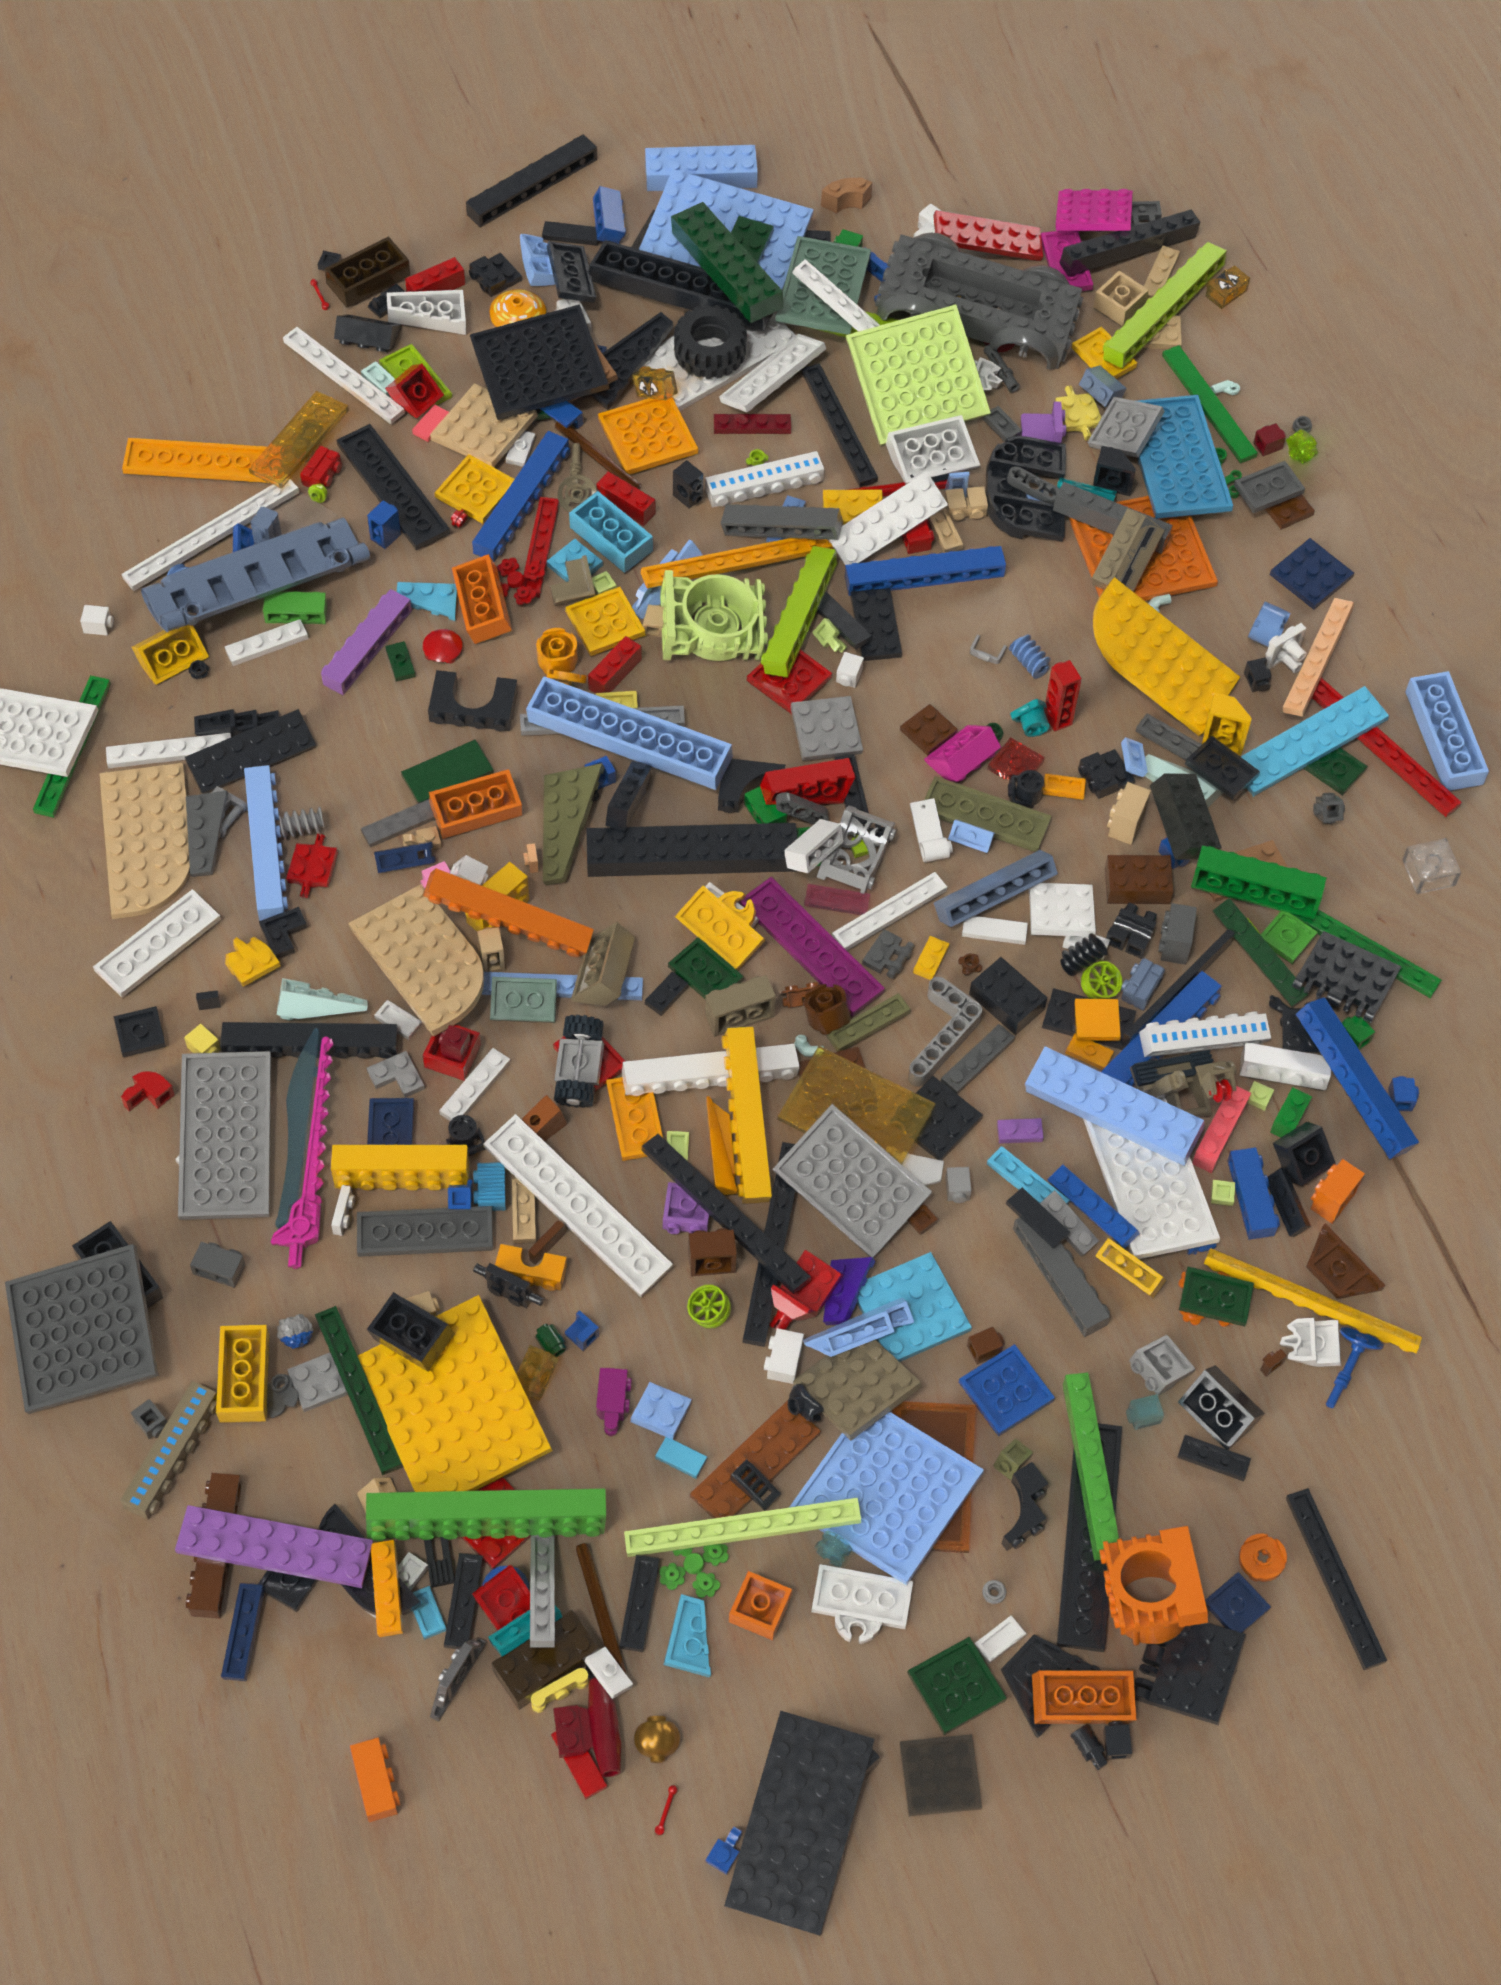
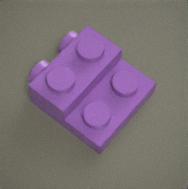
[663,1182,709,1234]

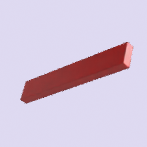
[521,497,560,598]

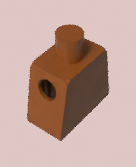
[522,1095,567,1142]

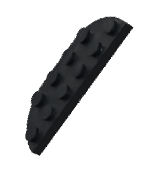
[319,1504,422,1616]

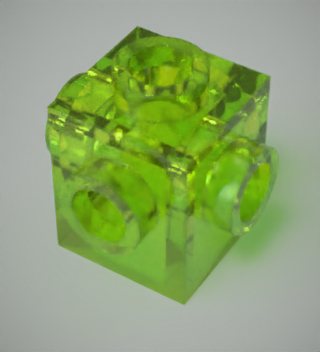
[1286,429,1318,464]

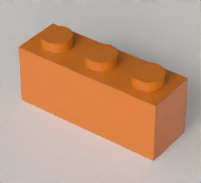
[350,1737,400,1822]

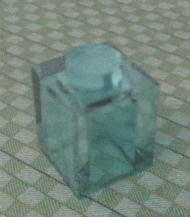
[1126,1394,1164,1430]

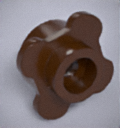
[958,953,982,975]

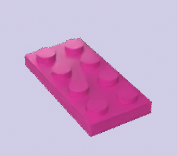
[1041,231,1093,291]

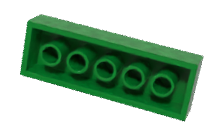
[1191,845,1327,919]

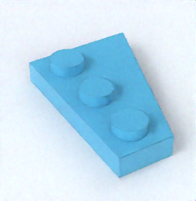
[397,582,457,621]
[663,1594,711,1677]

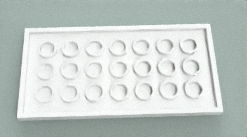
[639,313,796,411]
[1083,1097,1220,1259]

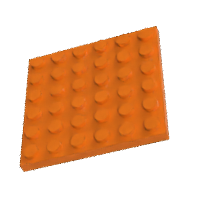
[1068,496,1218,601]

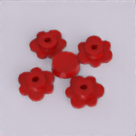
[497,557,545,605]

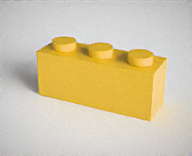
[1096,1238,1167,1299]

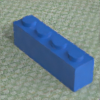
[1227,1147,1280,1240]

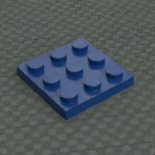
[958,1344,1055,1436]

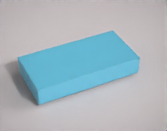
[655,1437,707,1479]
[412,1586,446,1640]

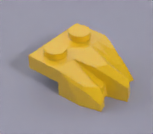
[225,937,280,987]

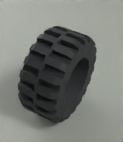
[674,305,747,379]

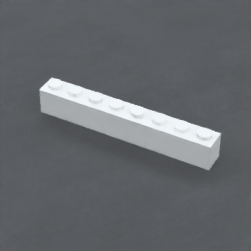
[622,1044,799,1096]

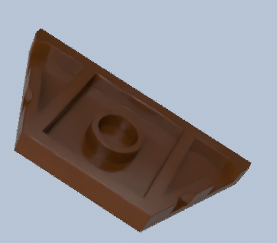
[1306,1223,1385,1299]

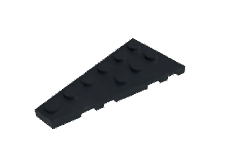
[590,312,674,410]

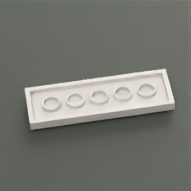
[719,334,826,412]
[828,471,948,565]
[93,889,221,997]

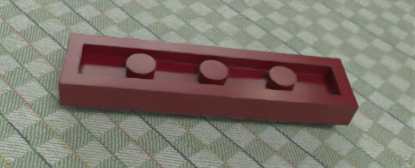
[714,414,791,434]

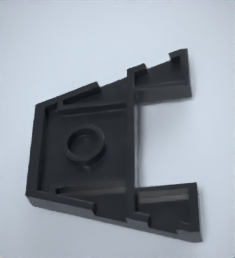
[1000,1634,1101,1738]

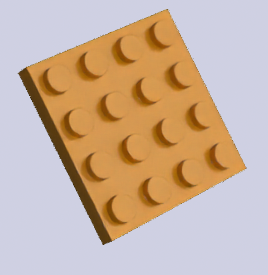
[598,392,698,474]

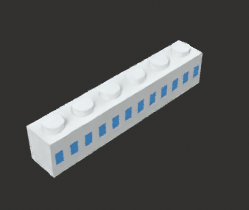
[705,451,824,508]
[1139,1011,1271,1057]

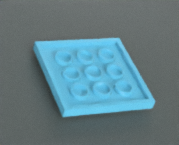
[857,1252,972,1362]

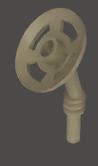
[557,443,597,512]

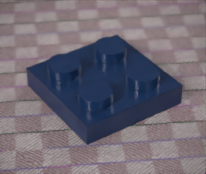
[1205,1572,1271,1633]

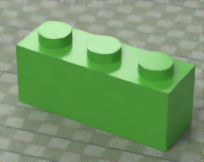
[263,591,327,624]

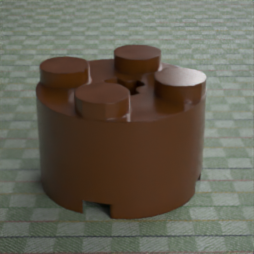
[803,984,851,1035]

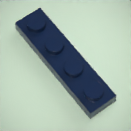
[221,1583,265,1681]

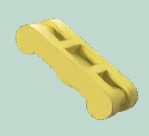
[531,1668,589,1713]

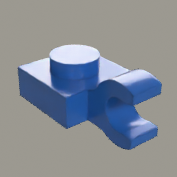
[705,1827,742,1875]

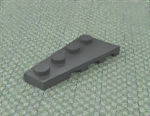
[186,791,229,877]

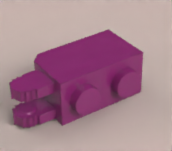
[596,1367,632,1437]

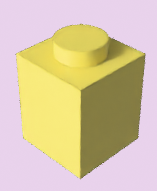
[184,1024,221,1053]

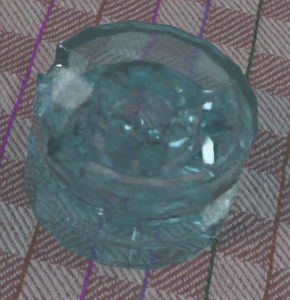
[814,1531,852,1567]

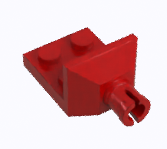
[769,1250,843,1330]

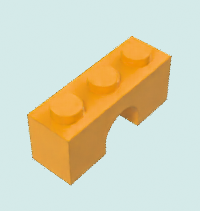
[495,1244,567,1291]

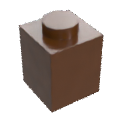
[967,1327,1004,1365]

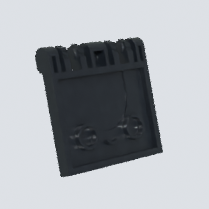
[1292,931,1402,1023]
[1134,1623,1246,1726]

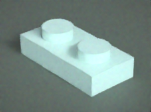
[361,361,395,397]

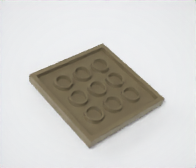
[793,1340,922,1441]

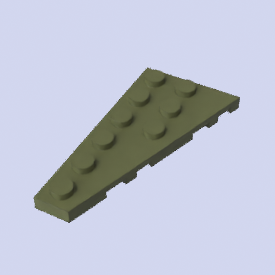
[543,763,605,886]

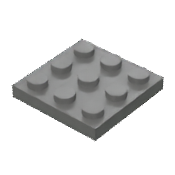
[1087,397,1165,457]
[790,696,863,761]

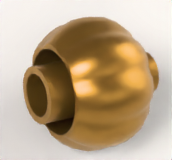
[634,1716,680,1763]

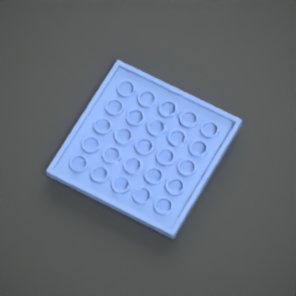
[789,1412,984,1585]

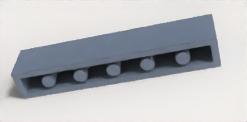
[933,850,1058,927]

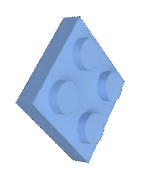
[630,1382,692,1440]

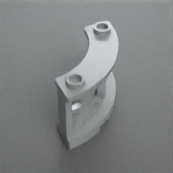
[817,805,897,894]

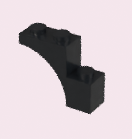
[1001,1462,1049,1551]

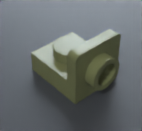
[993,1438,1033,1480]

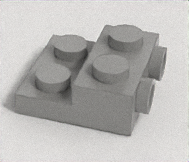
[1129,1335,1195,1395]

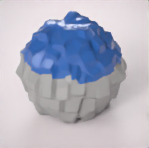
[277,1314,313,1349]

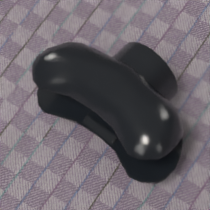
[787,1384,824,1422]

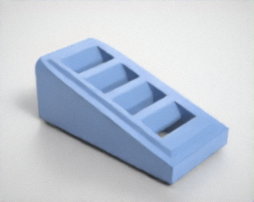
[945,472,969,498]

